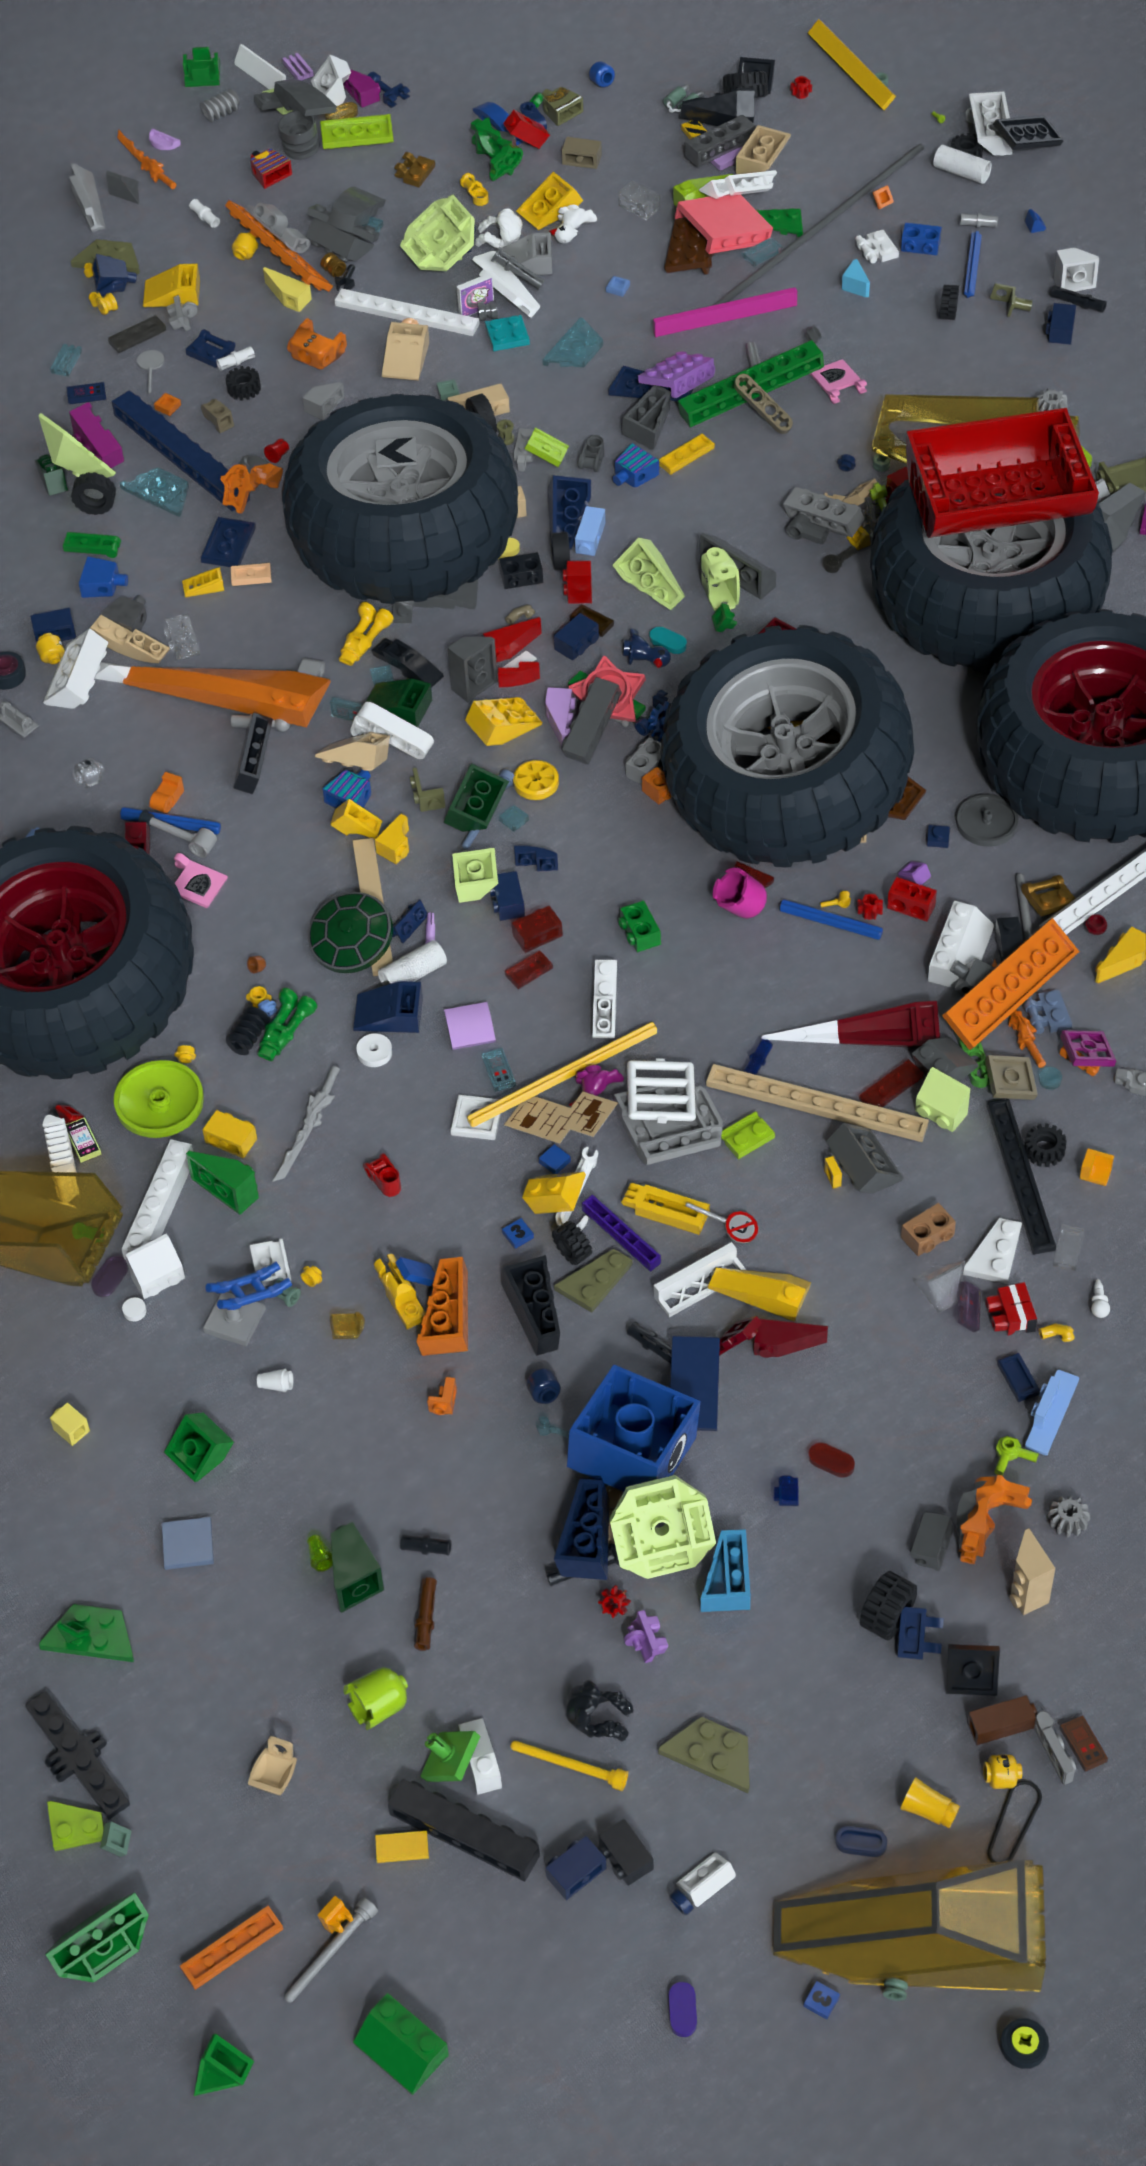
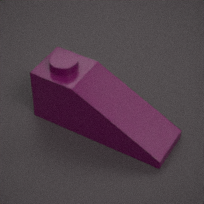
[343,69,381,108]

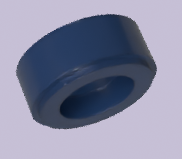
[669,1889,694,1915]

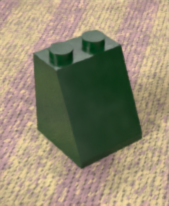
[331,1522,384,1613]

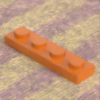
[180,1906,283,1990]

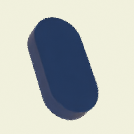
[835,1826,888,1857]

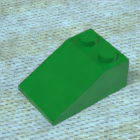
[186,1151,259,1215]

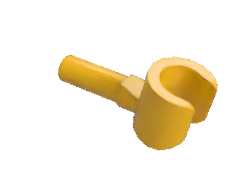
[820,891,851,908]

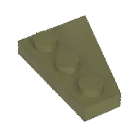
[554,1249,633,1313]

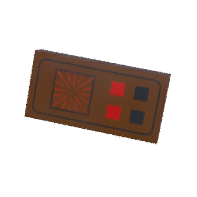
[1060,1715,1108,1772]

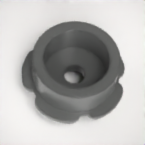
[805,325,822,343]

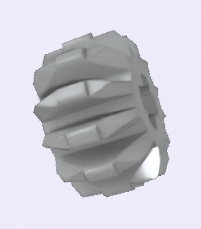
[1035,388,1068,412]
[1048,1494,1090,1538]

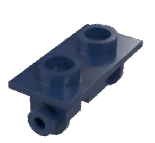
[392,899,428,943]

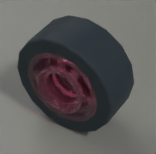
[0,651,26,690]

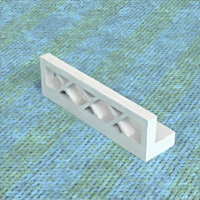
[654,1242,746,1317]

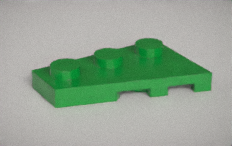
[756,208,803,237]

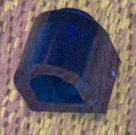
[774,1475,799,1506]

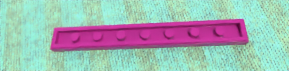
[653,287,798,337]

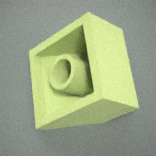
[452,848,498,903]
[915,1067,970,1132]

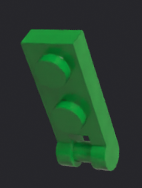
[63,532,121,558]

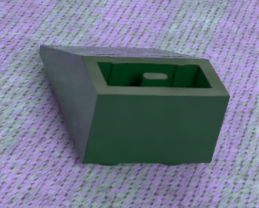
[366,679,432,728]

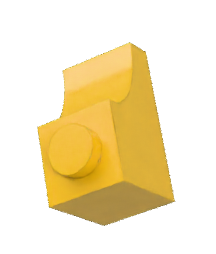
[330,799,382,839]
[375,814,409,864]

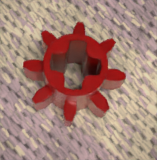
[790,76,812,99]
[857,894,883,920]
[598,1585,631,1618]

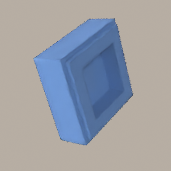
[606,276,630,297]

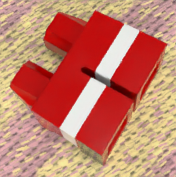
[985,1282,1037,1336]

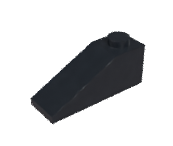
[995,917,1023,962]

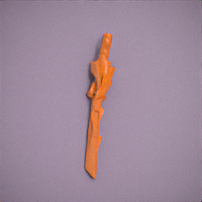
[117,129,176,189]
[992,959,1046,1068]

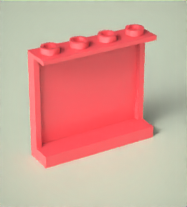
[674,194,773,254]

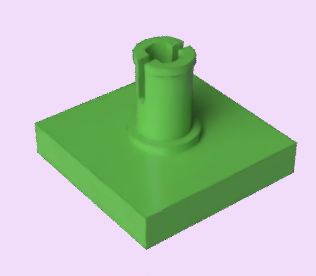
[420,1731,481,1782]

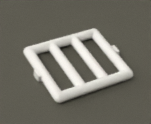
[627,1058,696,1123]

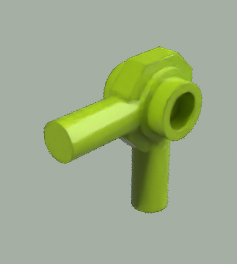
[869,482,888,512]
[994,1436,1039,1476]

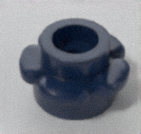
[837,454,856,472]

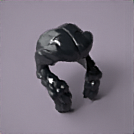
[565,1680,634,1741]

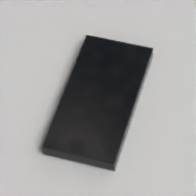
[993,116,1063,150]

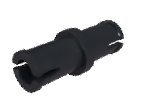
[400,1534,452,1556]

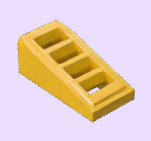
[182,567,224,597]

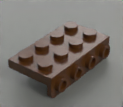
[665,218,715,275]

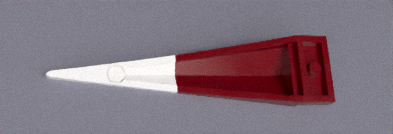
[761,1001,940,1048]

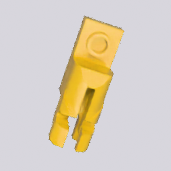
[374,1254,426,1330]

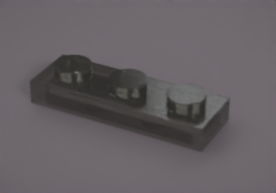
[108,315,166,353]

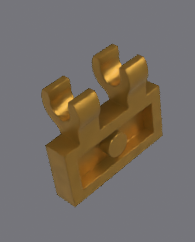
[394,152,435,188]

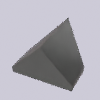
[106,171,140,205]

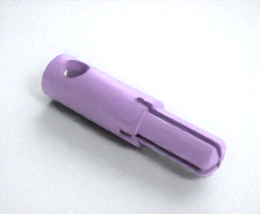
[425,912,435,944]

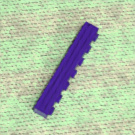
[582,1195,661,1272]

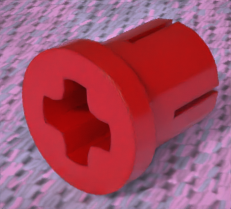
[264,438,289,463]

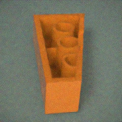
[416,1257,468,1356]

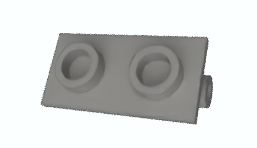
[0,702,39,738]

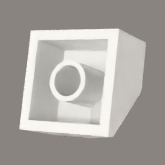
[311,55,351,110]

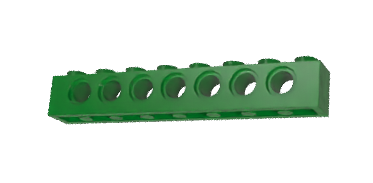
[678,340,824,428]

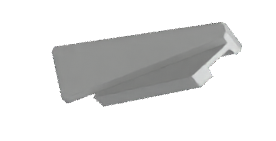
[69,163,106,232]

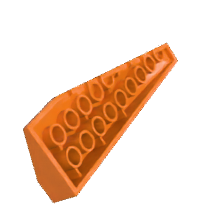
[123,666,331,728]

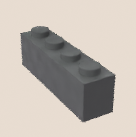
[562,677,622,765]

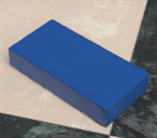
[395,1257,435,1287]

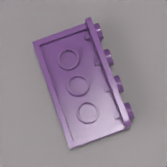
[638,351,715,398]

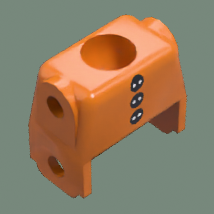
[287,318,347,370]

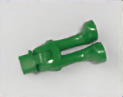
[257,988,318,1061]

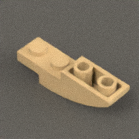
[90,615,170,663]

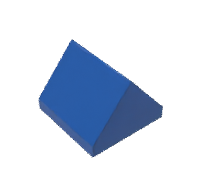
[1025,209,1046,233]

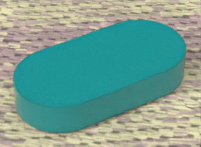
[650,627,687,654]

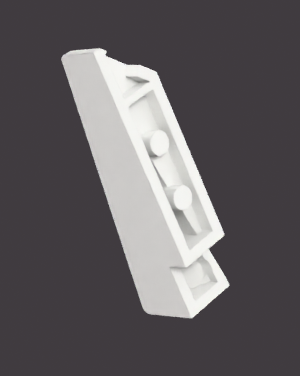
[699,170,777,199]

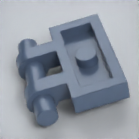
[1023,989,1072,1034]

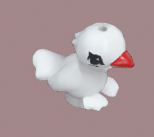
[549,205,597,244]

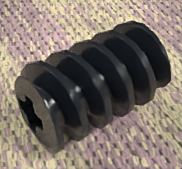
[226,1007,270,1055]

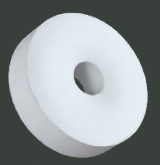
[356,1034,392,1067]

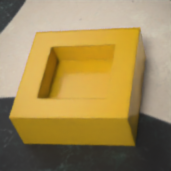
[824,1156,842,1189]

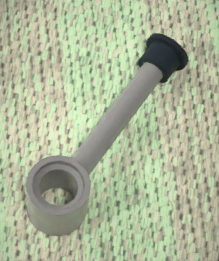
[138,809,217,858]

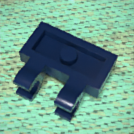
[898,1607,944,1660]

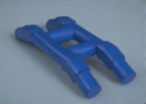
[205,1262,292,1310]

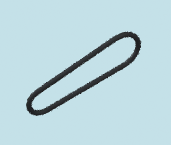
[987,1781,1042,1865]

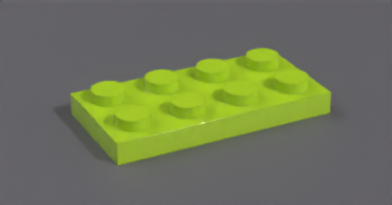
[320,114,394,149]

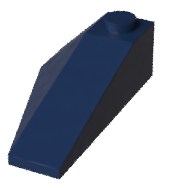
[548,475,591,550]

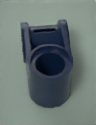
[520,102,547,130]

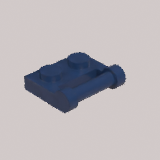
[185,329,235,368]

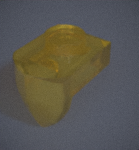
[330,1312,365,1339]

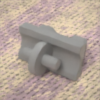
[167,295,198,331]

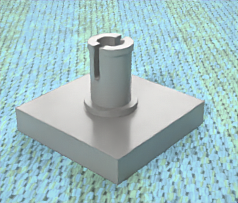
[203,1292,266,1347]

